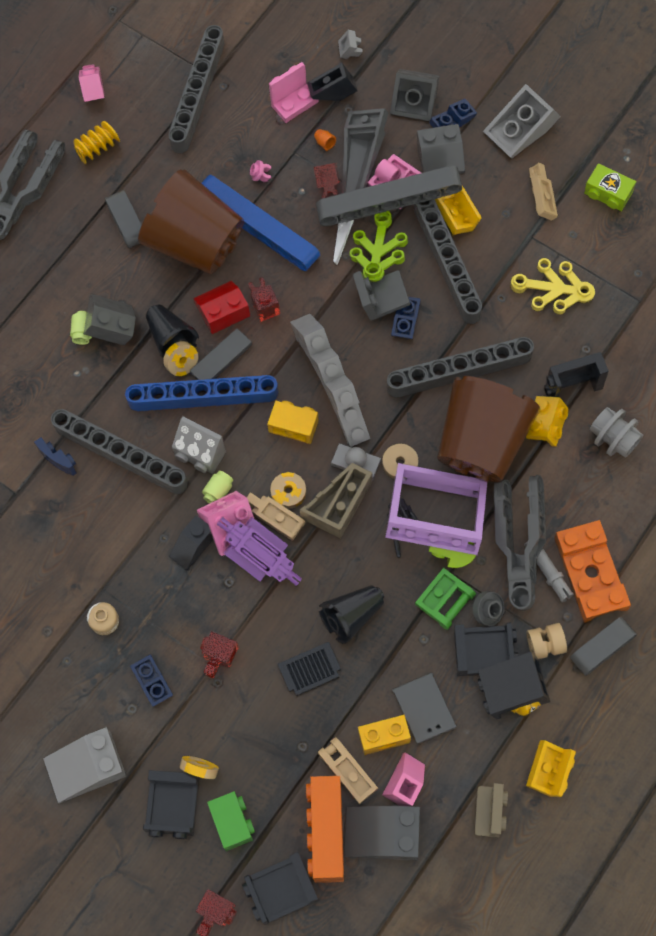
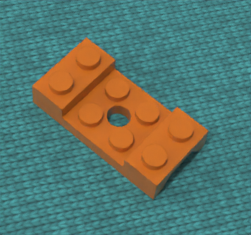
[554,520,631,623]

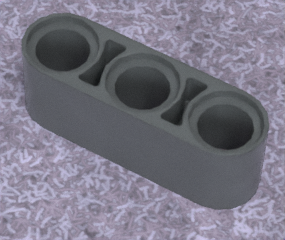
[104,190,142,248]
[570,616,637,676]

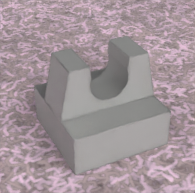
[338,29,363,59]

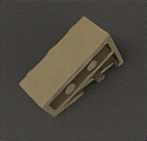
[300,463,373,539]

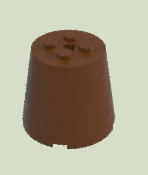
[138,169,244,274]
[437,376,540,483]

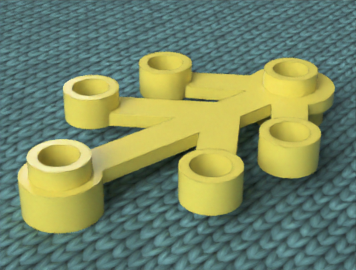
[510,258,595,315]

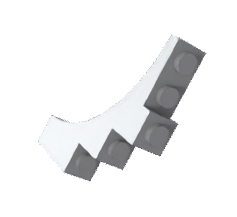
[290,314,370,447]

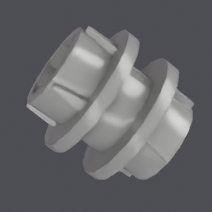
[589,407,644,458]

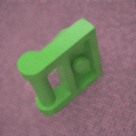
[415,568,476,630]

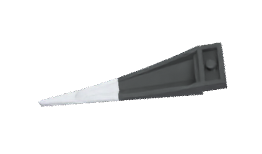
[333,108,388,265]

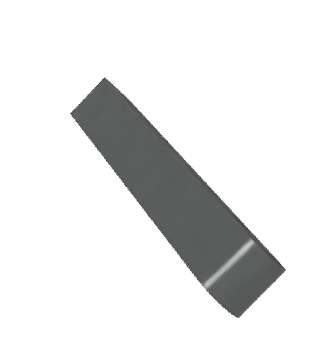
[169,25,225,153]
[316,166,462,226]
[414,199,482,324]
[387,337,534,398]
[51,409,188,494]

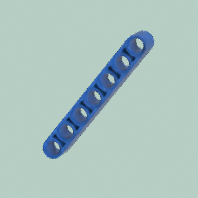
[202,175,320,271]
[125,375,279,411]

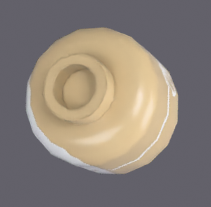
[87,602,119,635]

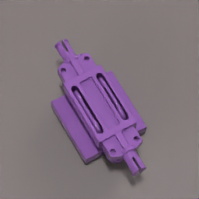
[217,517,302,586]

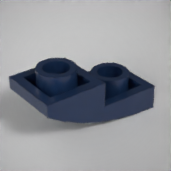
[429,99,477,128]
[391,297,421,340]
[34,437,77,476]
[130,654,173,707]

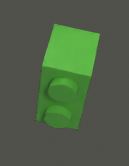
[207,791,255,851]

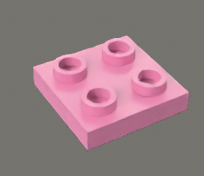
[367,154,421,209]

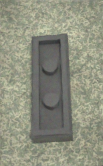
[190,328,252,380]

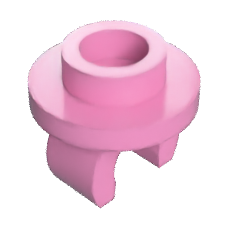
[250,160,271,182]

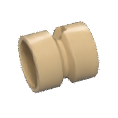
[526,623,567,659]

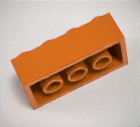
[306,776,344,883]

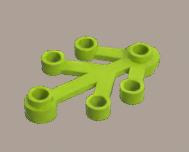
[350,211,408,282]

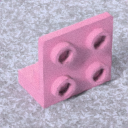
[269,62,319,123]
[197,491,254,556]

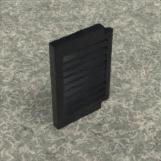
[278,642,341,696]

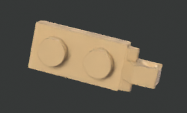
[529,163,558,221]
[247,492,305,541]

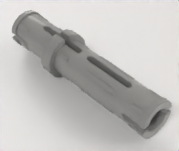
[524,541,574,602]

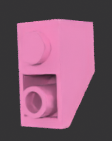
[79,64,105,102]
[382,753,425,806]

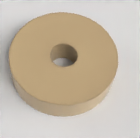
[382,444,418,479]

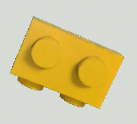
[435,186,481,235]
[526,396,568,446]
[526,740,576,797]

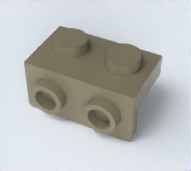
[475,783,508,838]

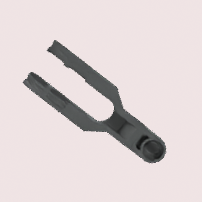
[0,129,65,240]
[494,475,546,611]

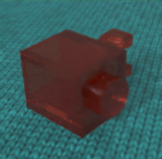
[314,163,340,198]
[248,277,280,322]
[200,631,239,679]
[195,889,237,936]

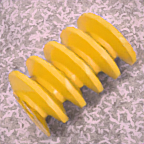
[73,121,120,164]

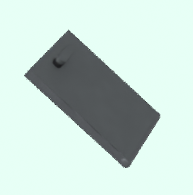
[392,673,456,744]

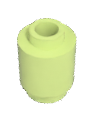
[70,311,92,345]
[202,470,234,503]

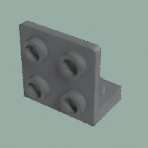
[353,270,410,321]

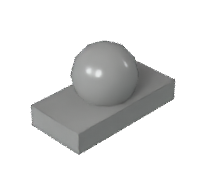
[331,443,381,479]

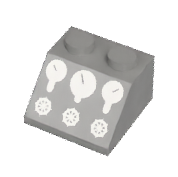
[172,417,226,474]

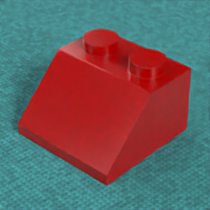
[193,281,250,334]

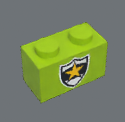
[584,163,636,211]

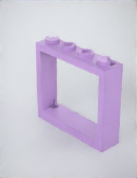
[385,463,487,555]

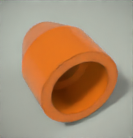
[314,129,336,151]

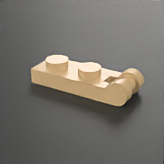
[317,737,378,805]

